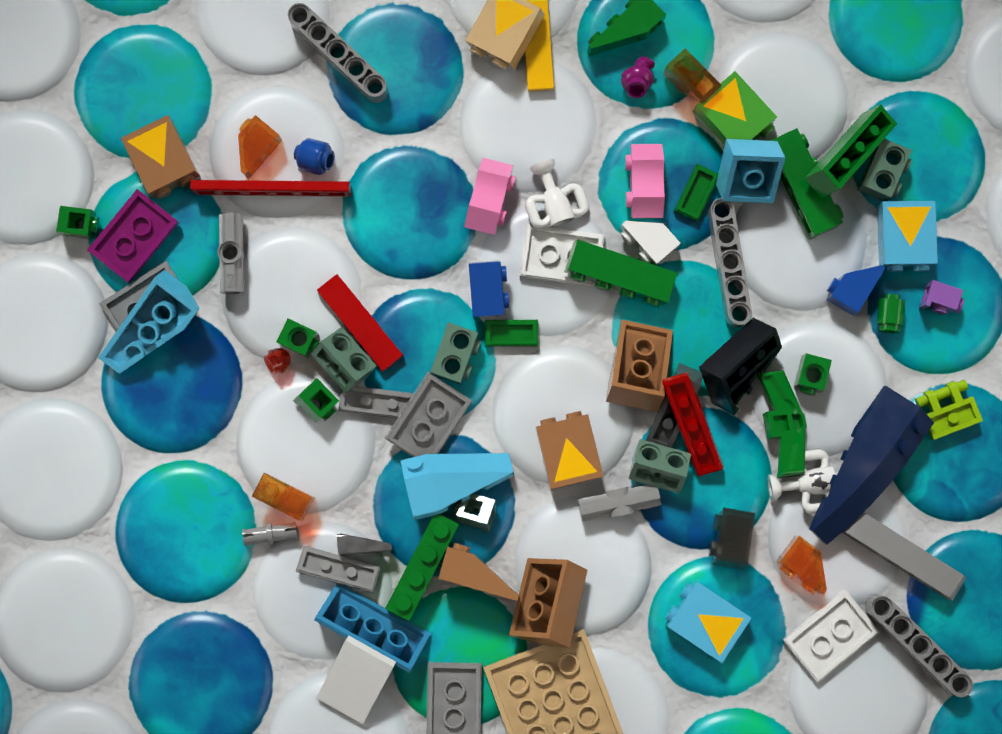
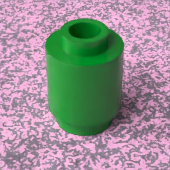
[877,294,905,333]

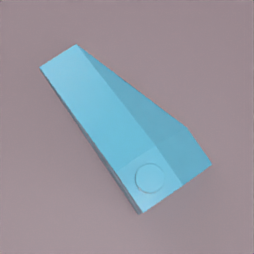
[98,270,200,374]
[401,453,514,520]

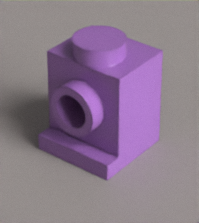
[919,280,964,315]

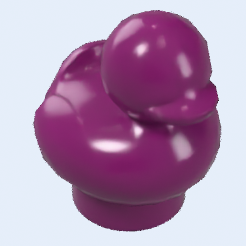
[621,56,655,98]

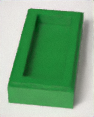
[674,164,718,222]
[485,320,538,347]

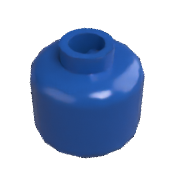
[294,138,335,175]

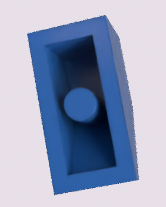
[826,265,885,316]

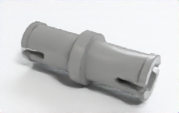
[242,522,298,546]

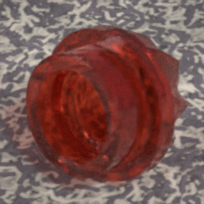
[264,348,291,375]

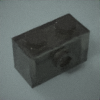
[709,507,755,570]

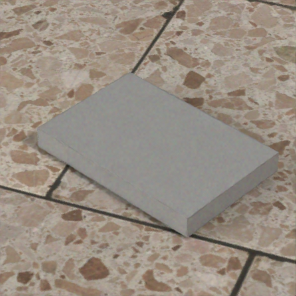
[99,261,180,331]
[384,372,472,457]
[426,662,482,734]

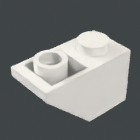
[620,221,681,266]

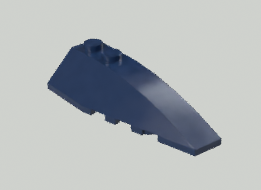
[809,386,934,545]

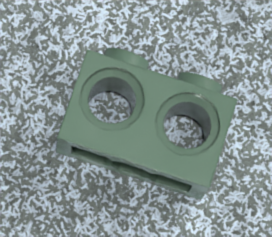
[857,139,912,201]
[430,322,481,385]
[311,327,376,393]
[629,439,691,494]

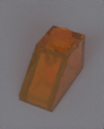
[663,48,722,104]
[238,115,282,180]

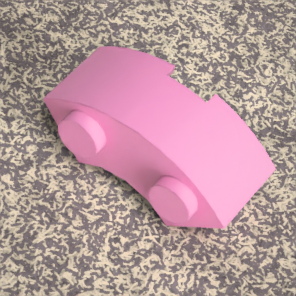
[625,144,665,218]
[464,158,516,235]

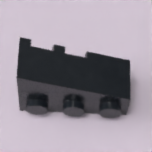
[699,317,782,415]

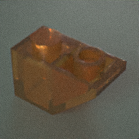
[252,473,315,521]
[776,536,827,595]

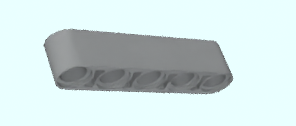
[288,3,388,103]
[708,198,752,328]
[842,512,966,601]
[865,595,973,697]

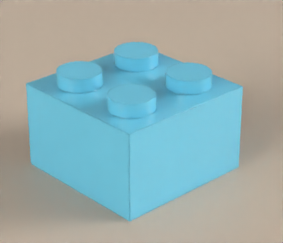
[716,139,785,203]

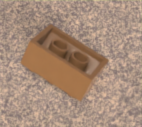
[509,558,587,648]

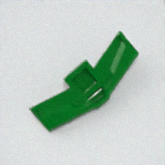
[757,370,807,478]

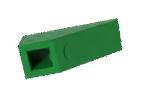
[587,0,666,56]

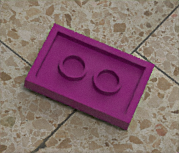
[87,189,179,284]

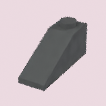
[646,363,703,448]

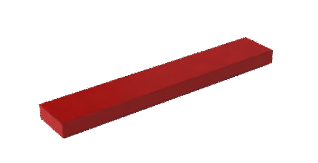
[190,180,351,197]

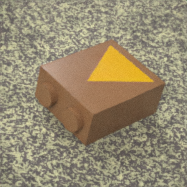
[121,115,200,199]
[536,411,603,490]

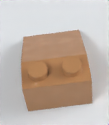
[606,319,673,413]
[438,543,519,601]

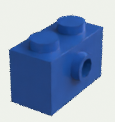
[469,260,509,317]

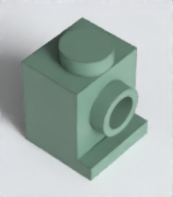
[454,493,497,533]

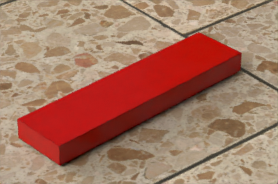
[317,274,404,372]
[662,372,724,477]

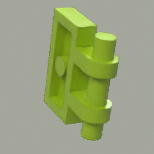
[915,380,983,440]

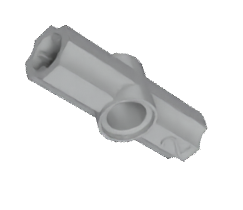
[218,212,245,294]
[578,485,661,522]

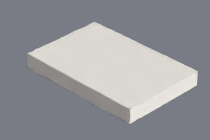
[519,224,605,287]
[783,590,880,683]
[316,635,396,724]

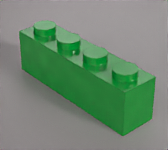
[804,104,897,198]
[770,128,844,240]
[564,239,677,308]
[385,514,460,621]

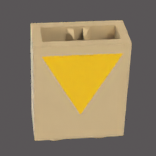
[465,0,545,70]

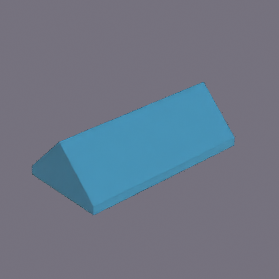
[314,584,431,673]

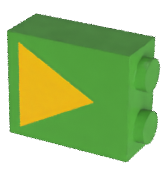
[693,71,777,146]

